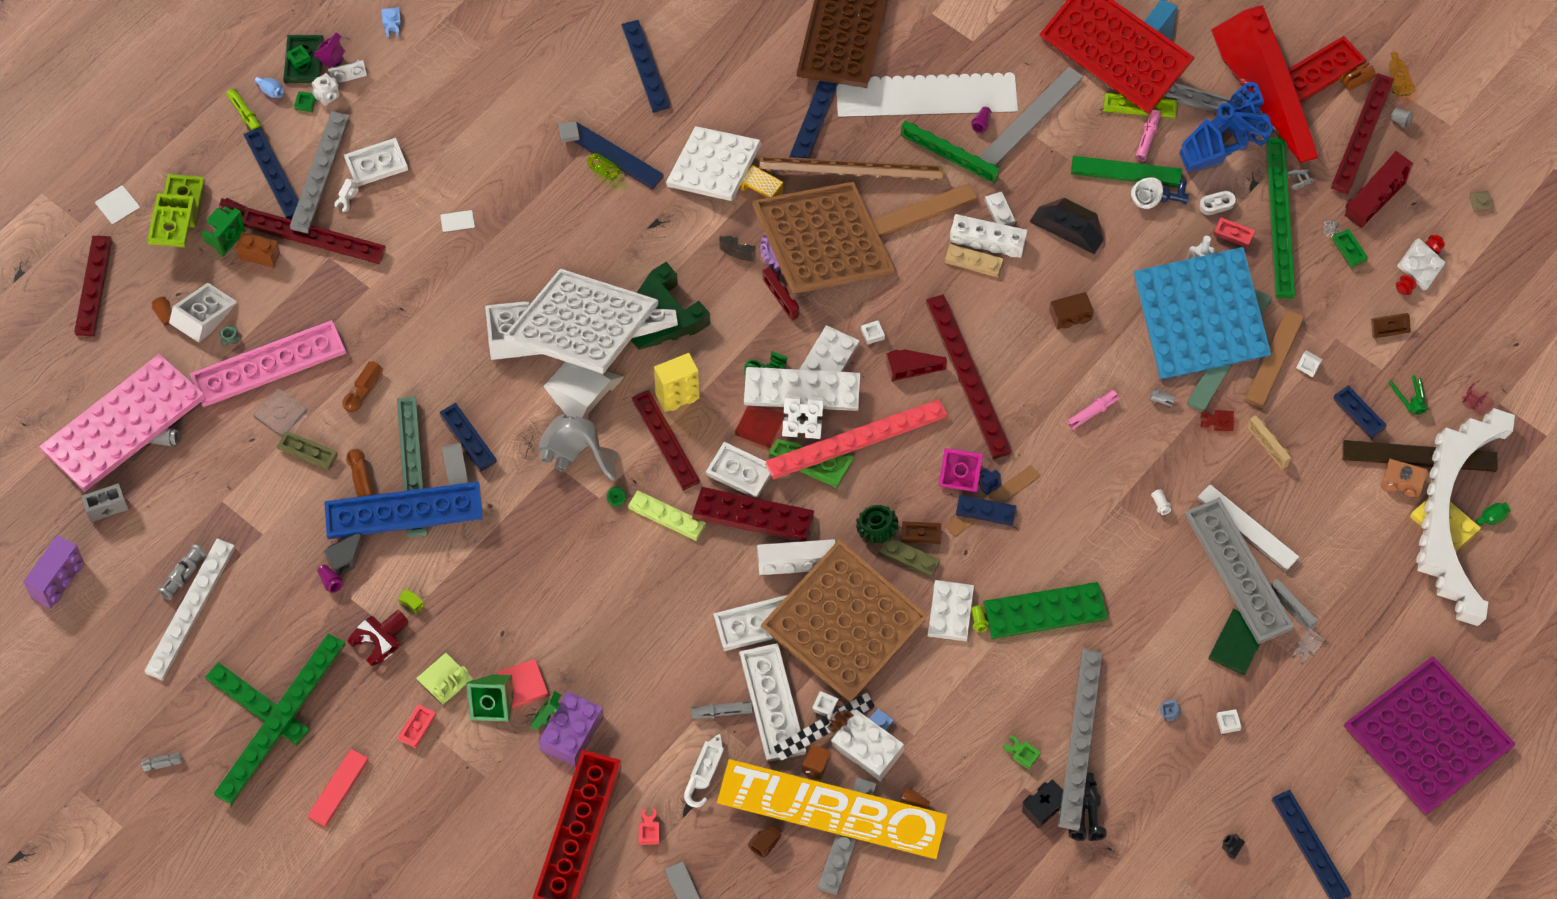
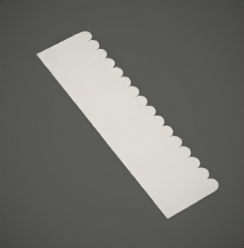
[836,72,1018,117]

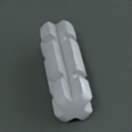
[141,752,182,771]

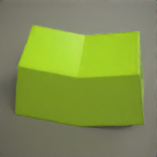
[398,589,424,614]

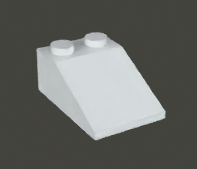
[169,283,237,342]

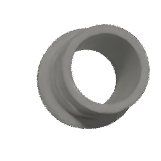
[1391,108,1413,129]

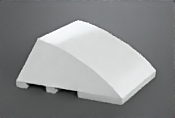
[544,362,624,419]

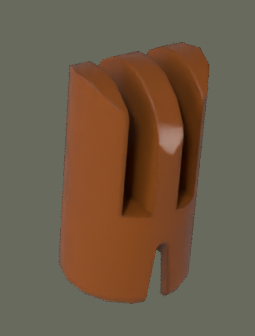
[1339,62,1376,91]

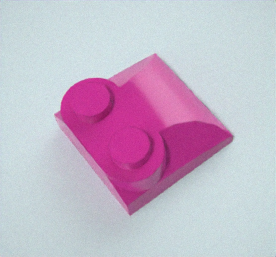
[939,448,983,492]

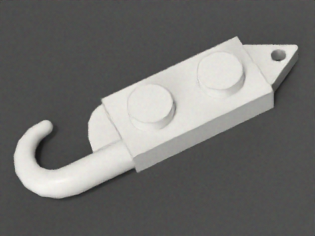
[684,734,724,808]

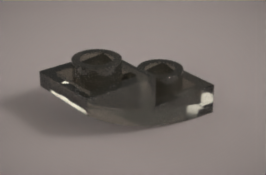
[719,236,756,262]

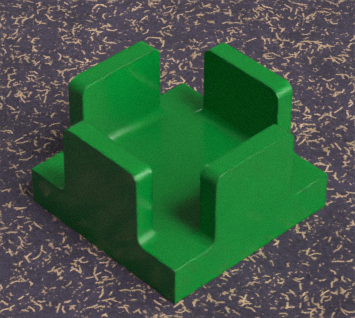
[202,206,246,257]

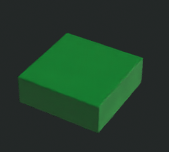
[286,45,311,68]
[294,91,316,112]

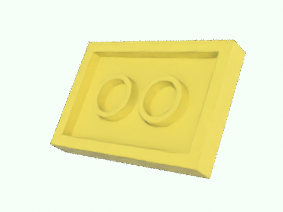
[1410,498,1481,552]

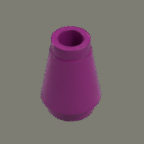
[971,107,992,133]
[317,565,343,593]

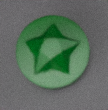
[606,487,626,507]

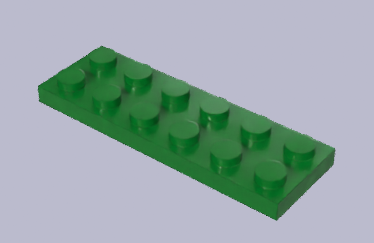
[983,582,1107,639]

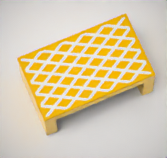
[741,165,783,198]

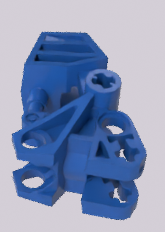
[1179,82,1273,173]

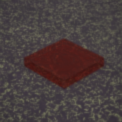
[735,405,785,448]

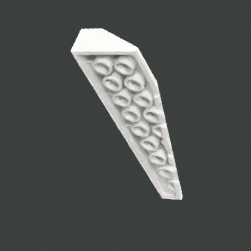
[485,302,678,360]

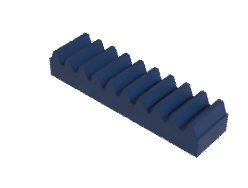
[440,403,497,472]

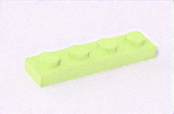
[628,490,706,541]

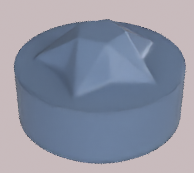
[1160,700,1181,721]

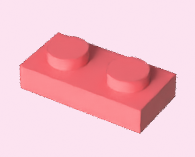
[1213,218,1255,248]
[398,704,436,748]

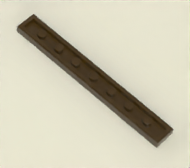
[1342,440,1498,472]

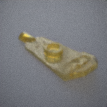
[1389,52,1415,96]

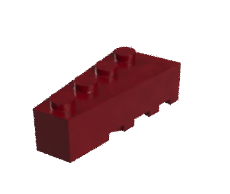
[1345,151,1413,228]

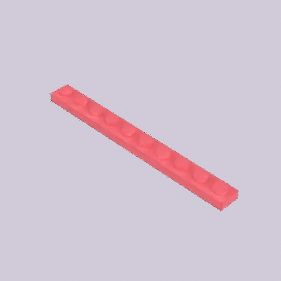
[766,399,947,480]

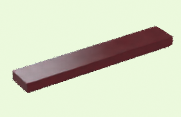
[632,390,700,491]

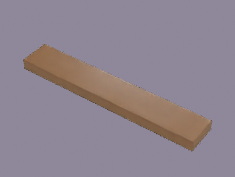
[872,183,978,237]
[1245,310,1304,408]

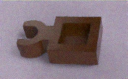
[827,710,854,732]

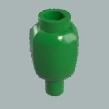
[1475,502,1511,527]

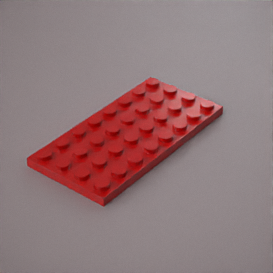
[1039,0,1195,115]

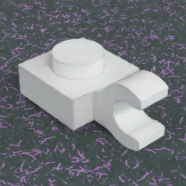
[335,179,360,212]

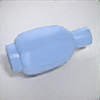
[255,77,284,98]

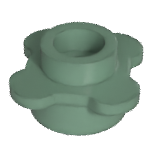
[219,326,239,345]

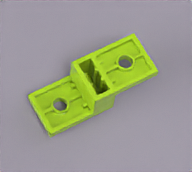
[147,174,205,247]

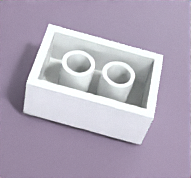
[831,709,905,782]

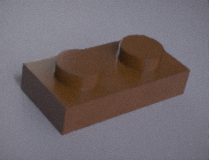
[1371,313,1411,338]
[901,521,941,544]

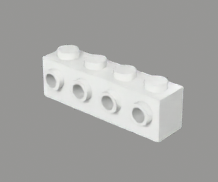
[949,214,1027,258]
[757,539,835,575]

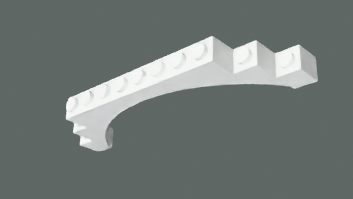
[1416,408,1515,626]

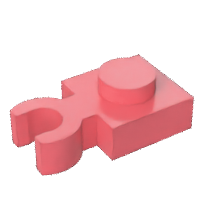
[639,809,659,845]

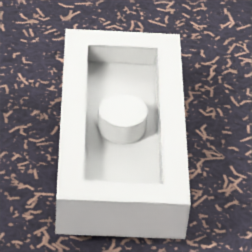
[984,192,1015,226]

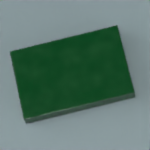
[283,35,324,83]
[1208,608,1261,676]

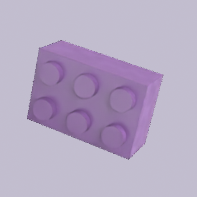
[23,535,84,609]
[539,691,604,767]

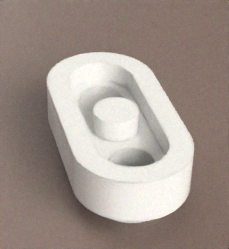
[1199,191,1236,215]

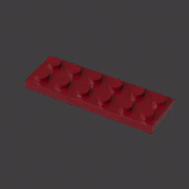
[692,487,815,542]

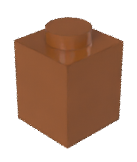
[802,744,831,780]

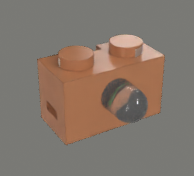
[1381,459,1427,498]

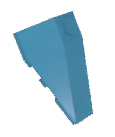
[1144,0,1177,41]

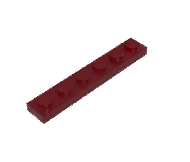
[74,235,112,336]

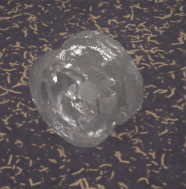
[1322,220,1340,237]

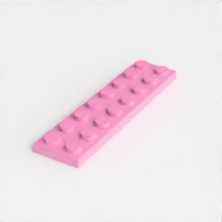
[189,320,346,408]

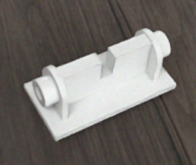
[328,60,367,83]

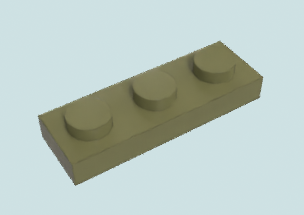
[277,431,338,470]
[879,538,940,579]

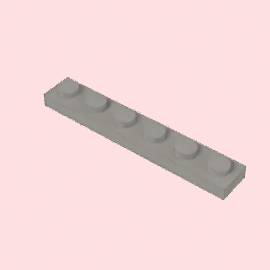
[818,778,876,895]

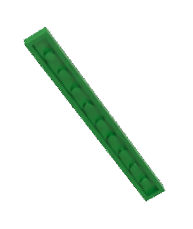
[1266,138,1295,298]
[214,633,345,806]

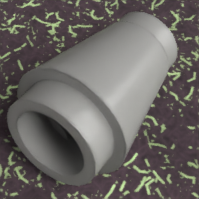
[150,428,180,447]

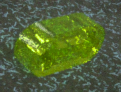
[587,153,620,180]

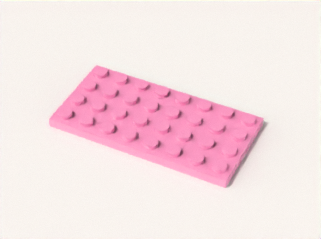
[39,354,206,492]

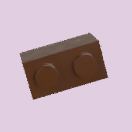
[1049,292,1094,329]

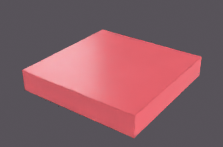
[497,659,548,709]

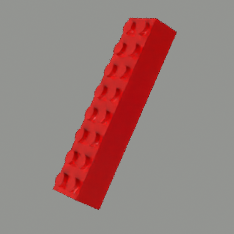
[532,750,622,899]

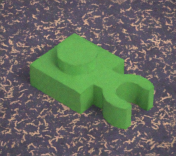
[1003,736,1041,770]

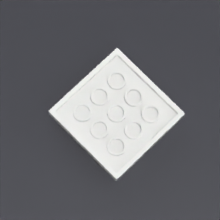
[666,126,762,201]

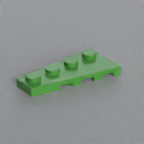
[769,439,855,488]

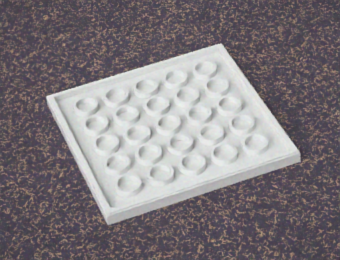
[504,269,658,374]

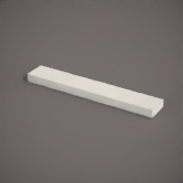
[1197,485,1299,572]

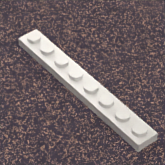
[144,539,235,681]

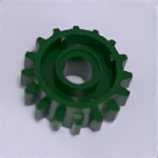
[856,505,899,544]

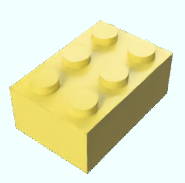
[654,353,700,412]

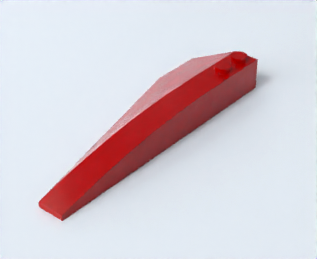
[1211,5,1318,163]

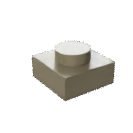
[1469,191,1493,212]

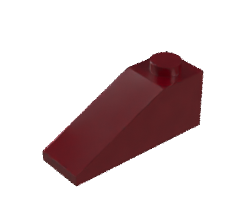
[886,349,947,382]

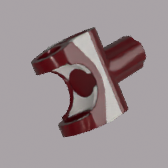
[348,610,409,666]

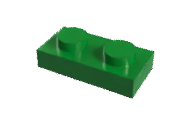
[1332,229,1368,268]
[530,691,561,730]

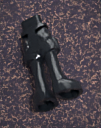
[1068,773,1107,841]

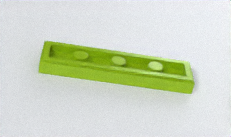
[1103,93,1177,119]

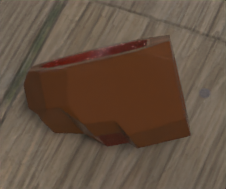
[748,826,782,858]

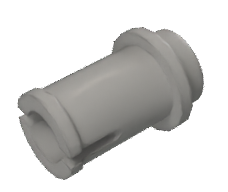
[1150,389,1175,407]

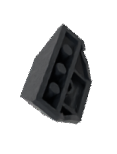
[1030,198,1104,255]

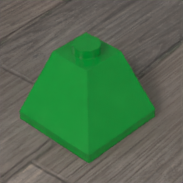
[466,674,514,722]

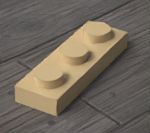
[944,244,1003,277]
[1247,415,1291,470]

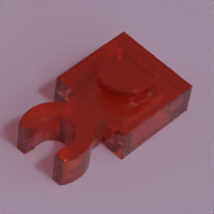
[1200,410,1234,431]

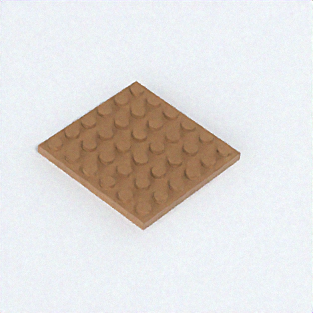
[752,181,895,294]
[761,540,928,703]

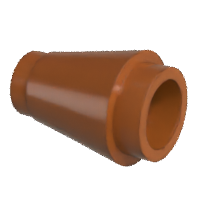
[152,296,172,326]
[899,788,930,809]

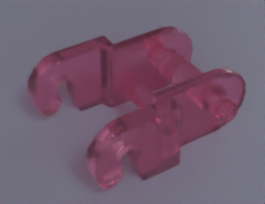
[1462,383,1489,409]

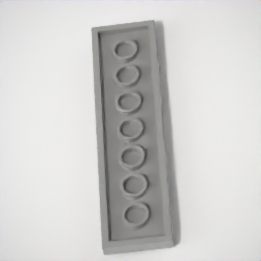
[1184,497,1294,644]

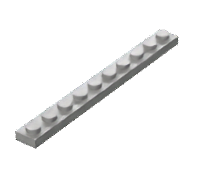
[1058,649,1102,831]

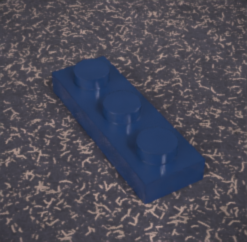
[1333,385,1387,439]
[956,495,1016,526]

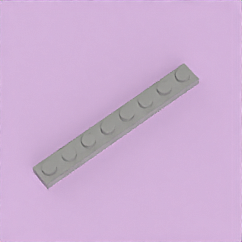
[290,111,349,234]

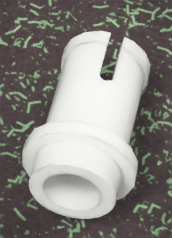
[1151,489,1172,515]

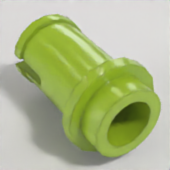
[971,605,989,632]

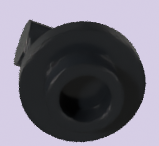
[1222,834,1245,859]

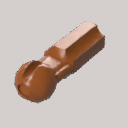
[342,361,383,412]
[346,449,375,497]

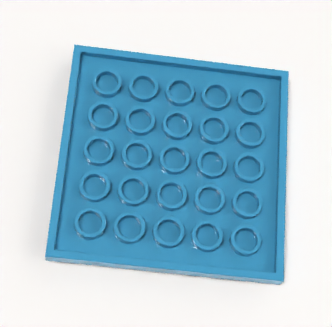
[1133,247,1271,380]

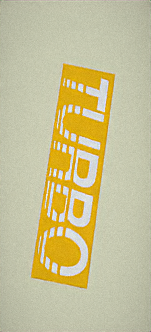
[717,759,948,859]

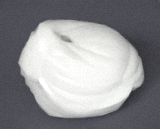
[1131,177,1163,209]

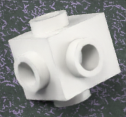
[312,73,340,106]

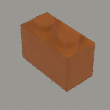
[236,232,280,268]

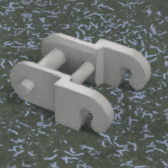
[1287,169,1314,190]

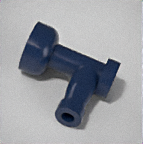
[1161,180,1189,205]

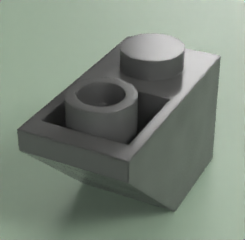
[324,533,363,576]

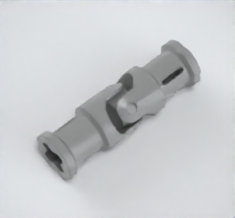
[157,544,207,600]

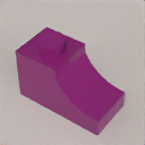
[313,32,346,68]

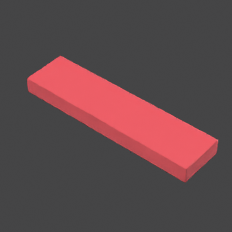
[308,749,369,827]

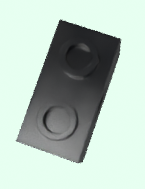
[1022,779,1063,829]

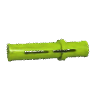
[226,88,263,131]

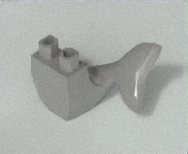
[538,414,618,481]

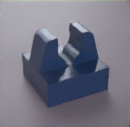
[980,468,1002,495]

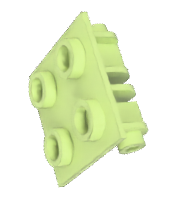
[416,653,473,705]

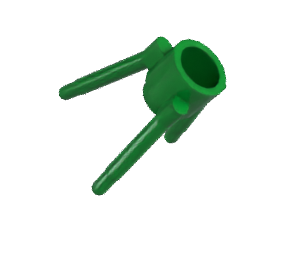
[1389,375,1428,415]

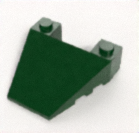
[631,261,710,350]

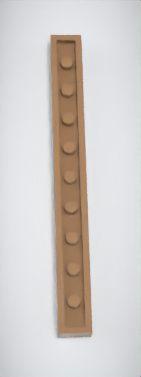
[759,156,943,181]

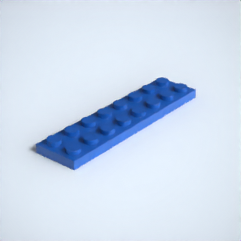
[324,482,483,539]

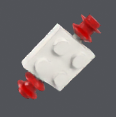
[1396,235,1446,295]

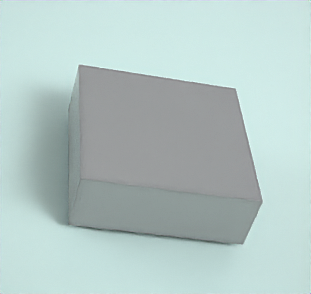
[558,121,579,143]

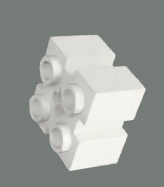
[782,395,824,439]

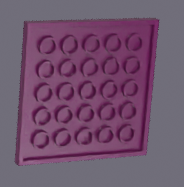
[1344,656,1516,816]

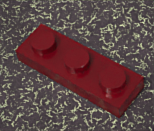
[762,267,799,321]

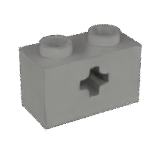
[81,483,128,522]

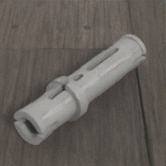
[691,701,752,720]

